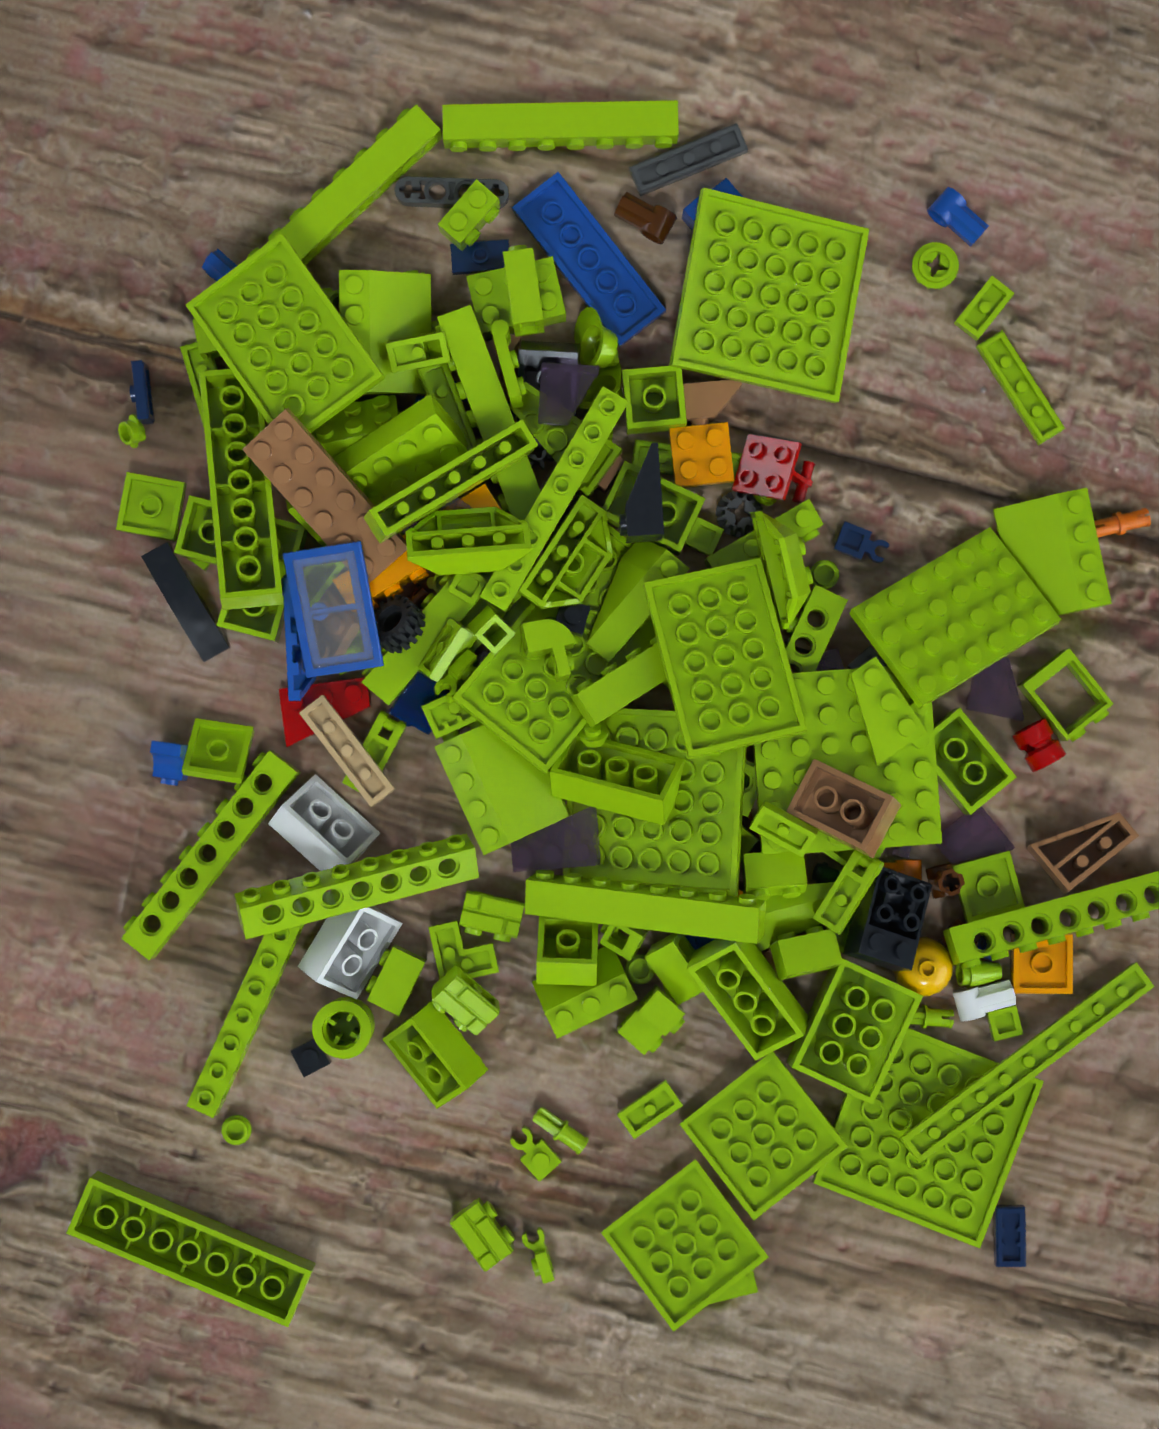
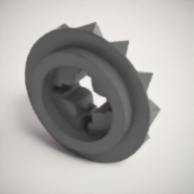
[716,491,763,537]

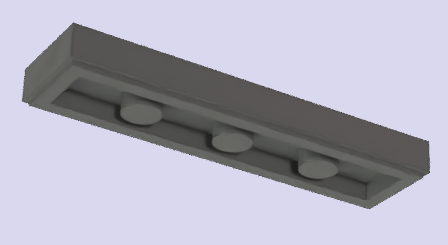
[629,123,748,197]

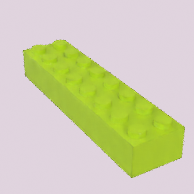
[199,369,284,610]
[66,1171,316,1327]

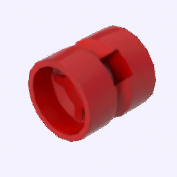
[1012,718,1066,772]

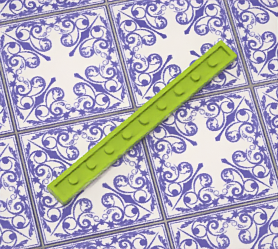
[900,962,1155,1163]

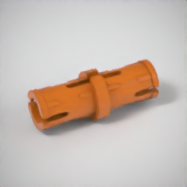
[1094,508,1151,538]

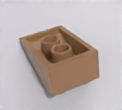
[786,759,901,858]

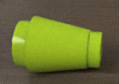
[955,961,1002,989]

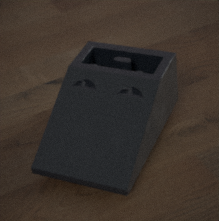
[843,867,932,971]

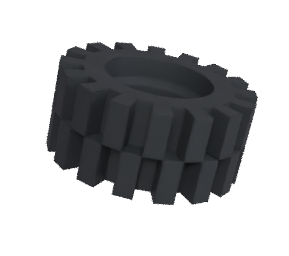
[374,595,426,654]

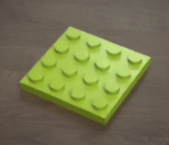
[679,1051,848,1221]
[601,1159,769,1332]

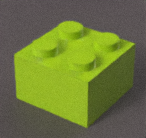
[621,366,687,435]
[536,916,598,986]

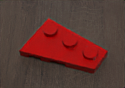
[279,677,371,748]

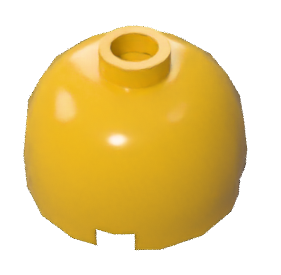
[893,937,953,996]

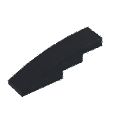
[141,542,230,662]

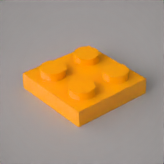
[669,422,734,488]
[1011,933,1073,994]

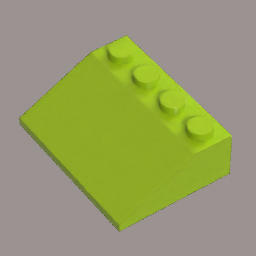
[339,270,432,394]
[993,488,1112,616]
[435,725,571,855]
[786,957,923,1105]

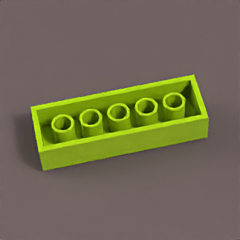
[286,393,469,546]

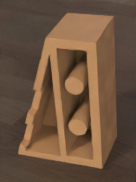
[1026,812,1139,894]

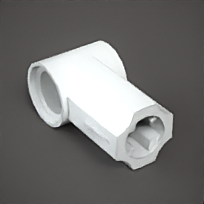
[952,979,1016,1022]

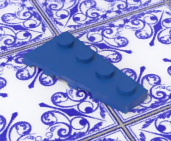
[281,574,316,701]

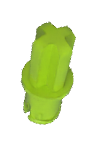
[911,1005,954,1029]
[532,1107,589,1154]

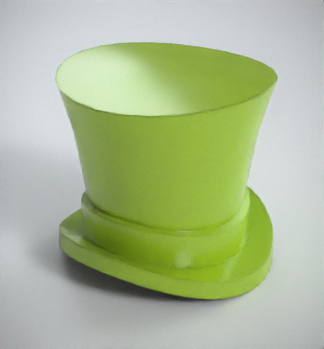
[312,997,375,1059]

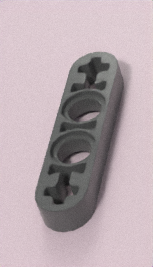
[395,176,509,209]

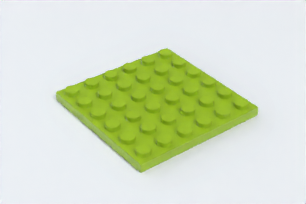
[669,188,869,403]
[753,666,942,854]
[563,708,746,896]
[812,1028,1044,1249]

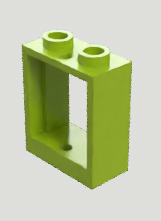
[503,245,545,337]
[1017,648,1114,742]

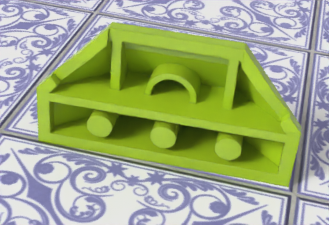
[518,495,613,609]
[405,507,531,575]
[750,511,813,630]

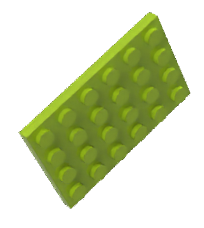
[185,233,385,433]
[849,527,1062,709]
[643,557,807,759]

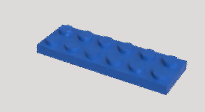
[512,172,666,348]

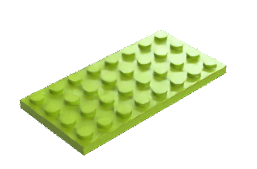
[452,524,656,774]

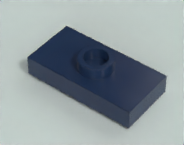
[450,239,509,275]
[130,360,155,425]
[994,1205,1026,1267]

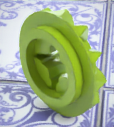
[912,242,959,290]

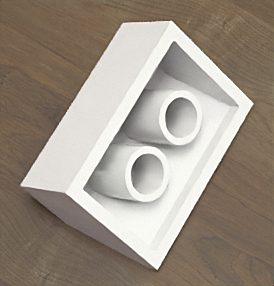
[268,774,380,871]
[297,906,403,1000]

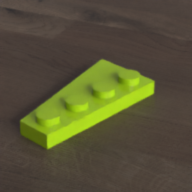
[509,382,623,499]

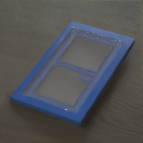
[283,541,384,678]

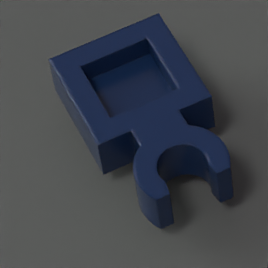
[833,521,890,563]

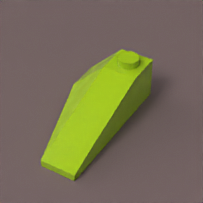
[586,542,690,664]

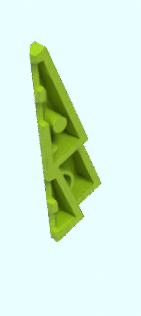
[743,882,861,953]

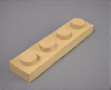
[299,695,396,807]

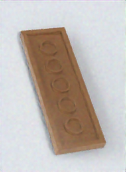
[242,408,407,583]

